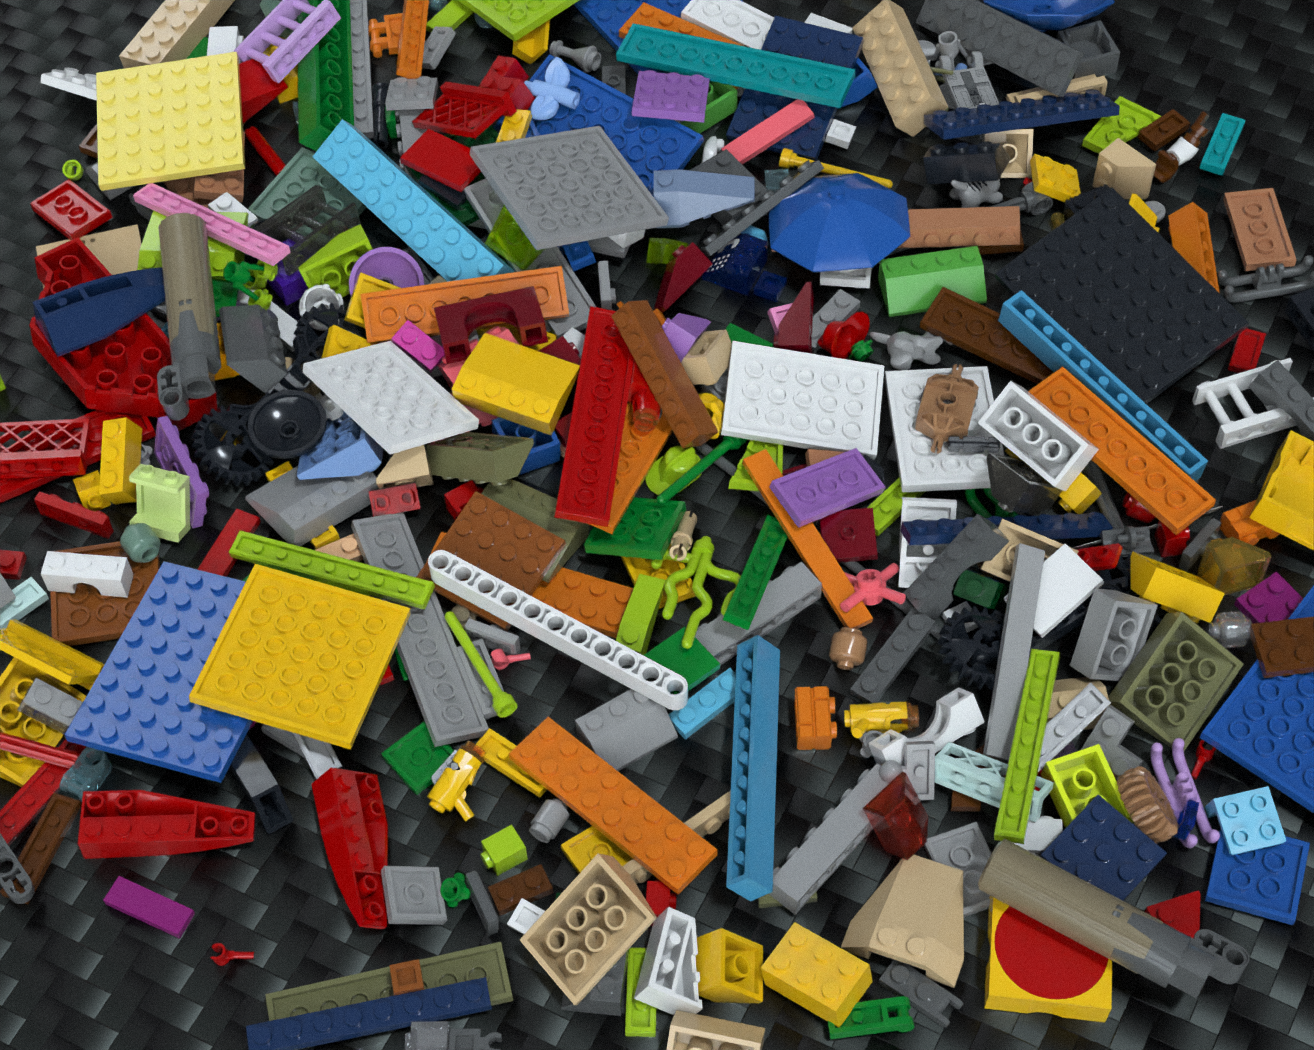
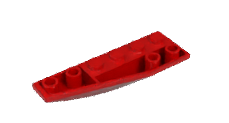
[312,767,388,929]
[78,790,255,859]

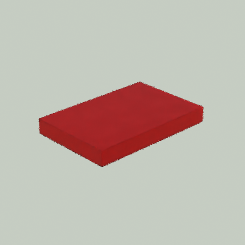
[400,128,481,192]
[30,179,113,240]

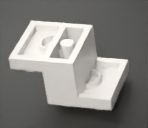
[898,497,957,590]

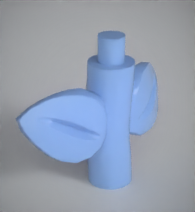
[524,57,580,120]

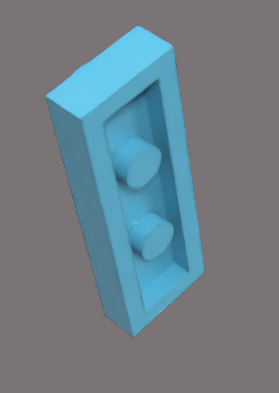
[669,668,736,740]

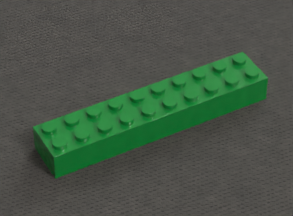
[297,0,354,152]

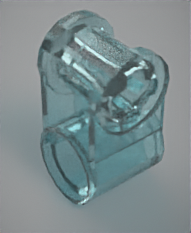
[60,747,112,802]

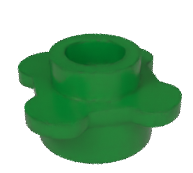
[848,340,874,362]
[440,873,471,908]

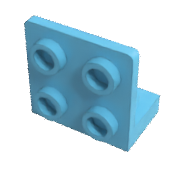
[1205,786,1286,856]

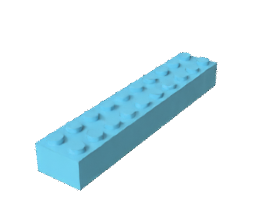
[313,119,515,282]

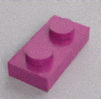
[391,320,445,373]

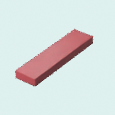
[721,99,815,165]

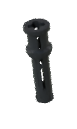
[372,83,389,149]

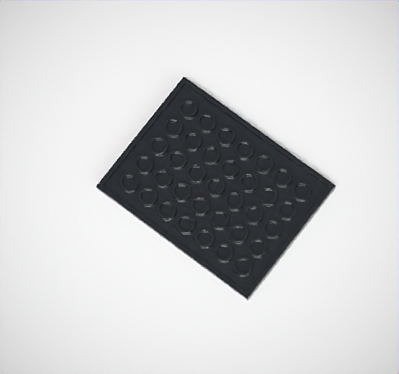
[995,187,1249,404]

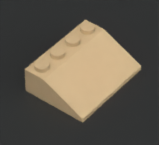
[520,853,657,1005]

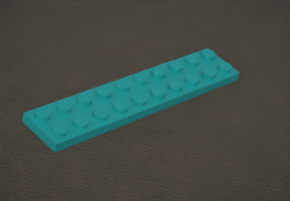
[616,23,855,108]

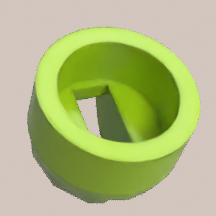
[62,160,84,181]

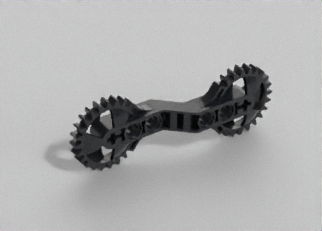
[191,303,367,486]
[937,555,1169,690]

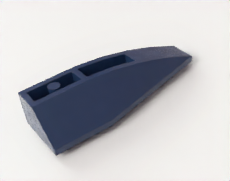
[33,267,165,356]

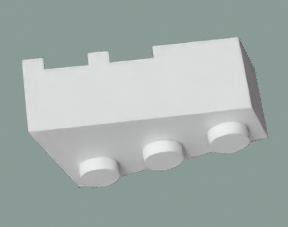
[634,907,702,1015]

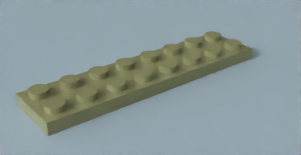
[265,942,513,1050]

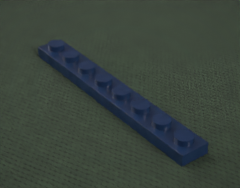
[900,512,1113,545]
[246,977,492,1050]

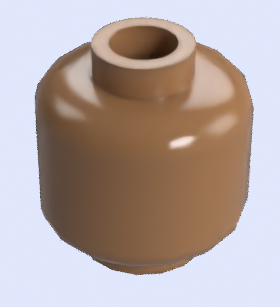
[829,627,868,670]

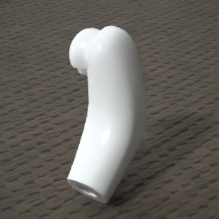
[702,136,724,163]

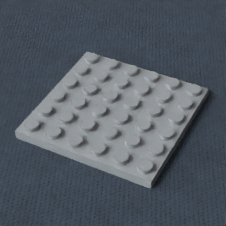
[469,126,669,250]

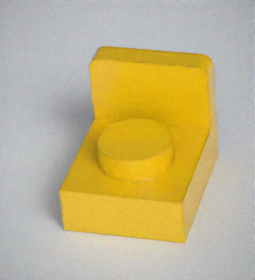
[73,470,111,512]

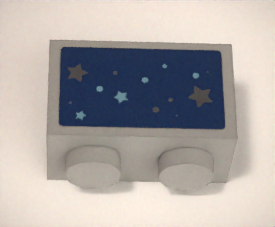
[17,678,83,735]

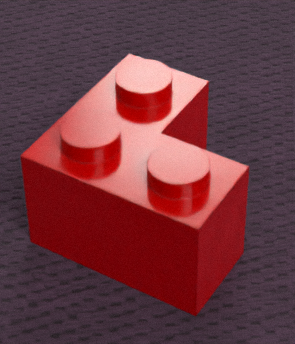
[479,56,535,110]

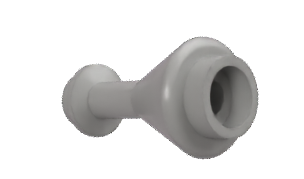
[549,40,601,73]

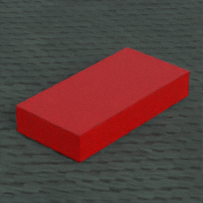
[1228,328,1266,373]

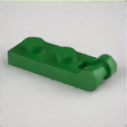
[827,996,915,1040]

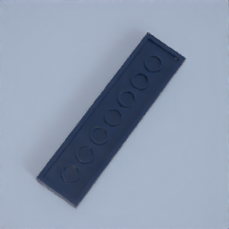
[924,89,1120,140]

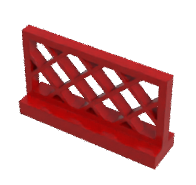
[412,82,517,138]
[0,418,91,479]

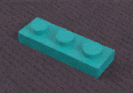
[1200,113,1245,176]

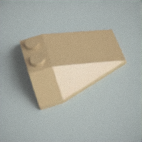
[841,853,964,988]

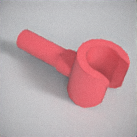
[491,649,531,670]

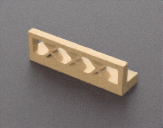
[1006,74,1108,103]

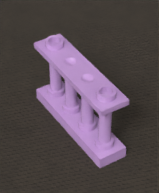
[234,0,341,83]

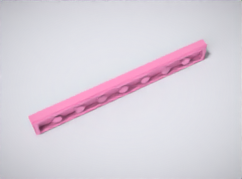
[133,183,291,266]

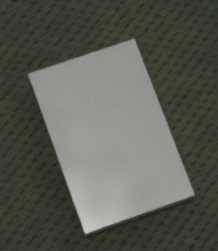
[923,822,992,918]

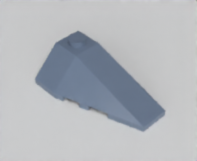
[653,169,755,229]

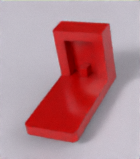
[1077,543,1123,571]

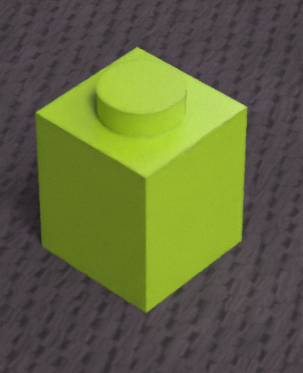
[480,825,528,876]

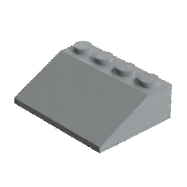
[245,466,379,546]

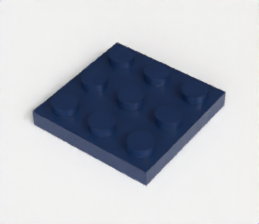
[1040,795,1167,901]

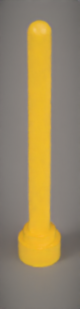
[779,148,893,189]

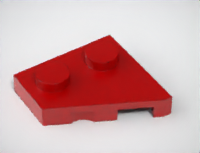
[1145,890,1201,938]

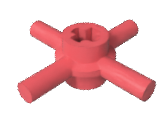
[840,563,906,612]

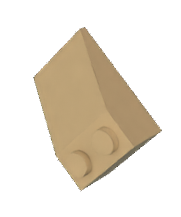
[981,519,1079,582]

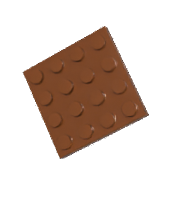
[416,491,566,632]
[51,541,160,646]

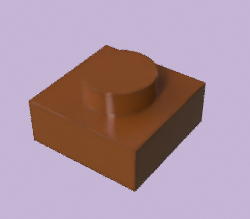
[389,959,425,996]

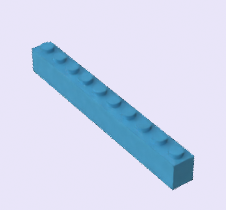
[998,290,1208,481]
[726,635,780,901]

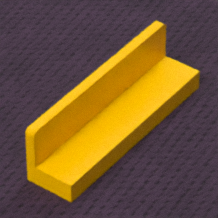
[512,19,550,64]

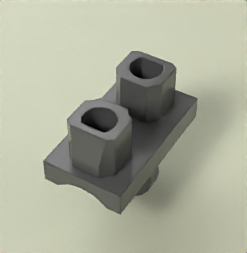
[1100,526,1154,557]

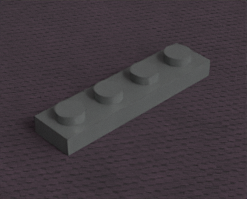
[850,607,936,704]

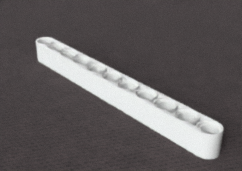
[428,550,688,710]

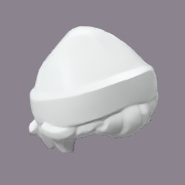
[299,284,344,331]

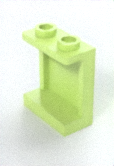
[129,464,190,543]

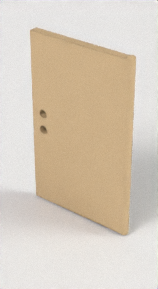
[36,225,142,289]

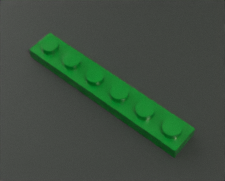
[723,515,788,630]

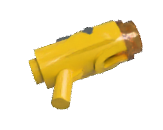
[844,701,919,738]
[427,740,486,822]

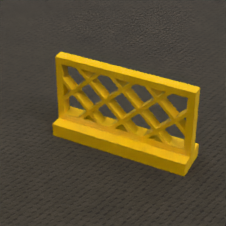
[0,619,105,690]

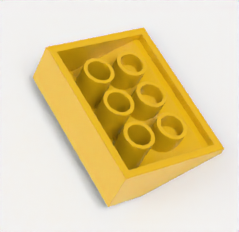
[451,333,580,436]
[0,657,86,787]

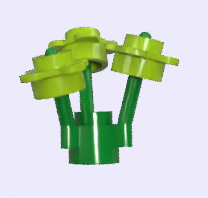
[223,260,278,310]

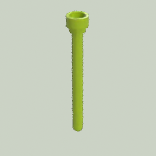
[444,611,518,718]

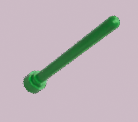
[657,436,747,505]

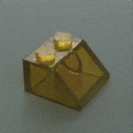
[1197,537,1271,595]

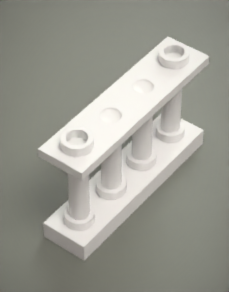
[1192,358,1314,449]

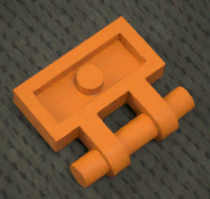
[368,13,403,58]

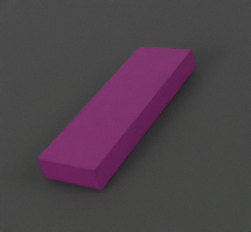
[103,876,195,939]

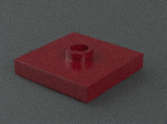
[820,508,878,563]

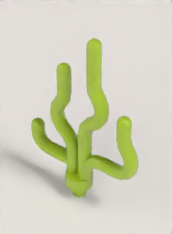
[651,536,741,649]

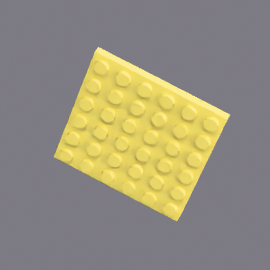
[96,52,245,191]

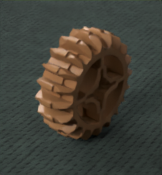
[1117,766,1178,844]

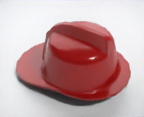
[817,312,870,359]

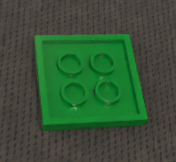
[584,497,686,560]

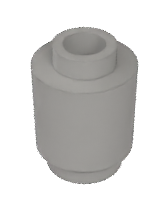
[529,799,569,843]

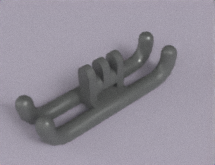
[1217,255,1314,303]

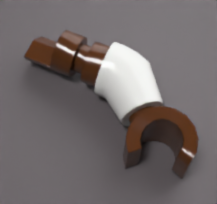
[1153,111,1210,183]

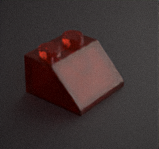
[863,772,928,860]

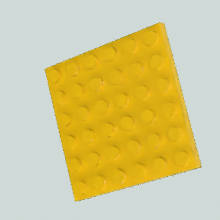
[189,564,411,750]

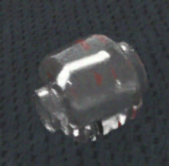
[1209,612,1252,648]

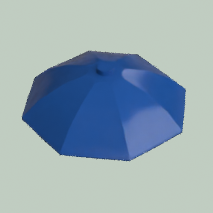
[983,0,1115,31]
[769,173,910,272]

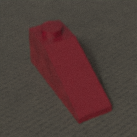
[653,242,712,313]
[774,282,814,354]

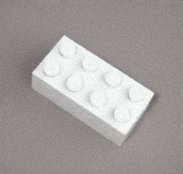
[978,381,1099,491]

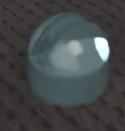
[428,0,447,12]

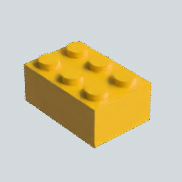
[761,922,873,1027]

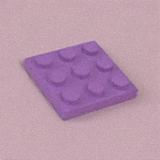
[632,70,710,123]

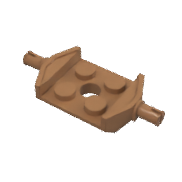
[915,364,979,454]

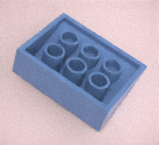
[297,412,383,480]

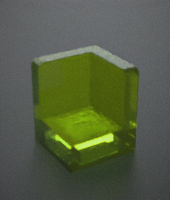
[647,238,688,264]

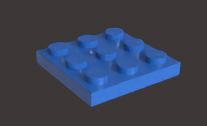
[1205,827,1310,925]

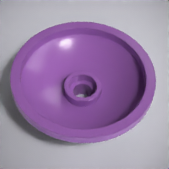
[349,247,424,296]

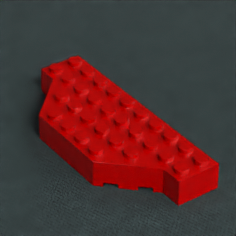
[30,237,218,431]

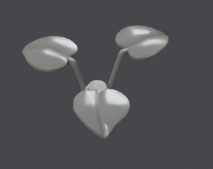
[918,31,993,110]

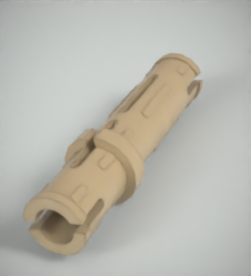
[669,511,697,561]

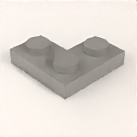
[1081,705,1144,780]

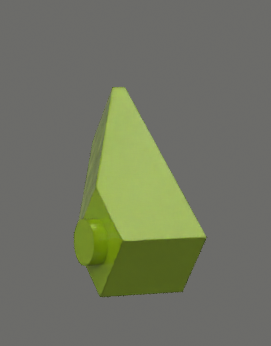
[616,574,666,655]

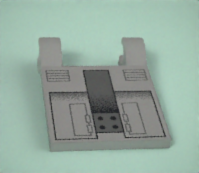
[935,51,999,109]

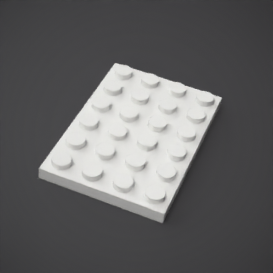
[303,341,479,454]
[721,341,884,460]
[885,366,1009,492]

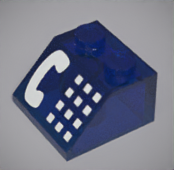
[702,234,768,295]

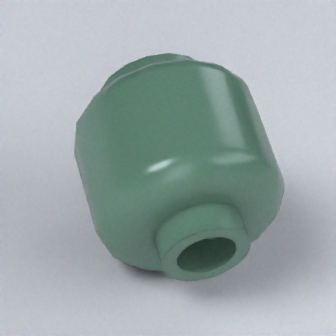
[120,523,161,563]

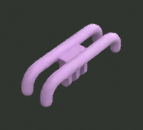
[1150,738,1220,848]

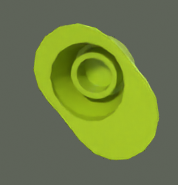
[646,446,702,495]

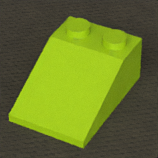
[298,224,372,297]

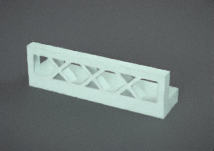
[934,742,1054,822]

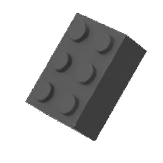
[689,149,769,225]

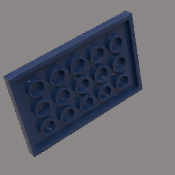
[726,16,864,161]

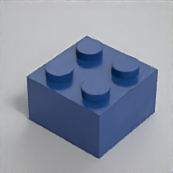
[492,417,560,475]

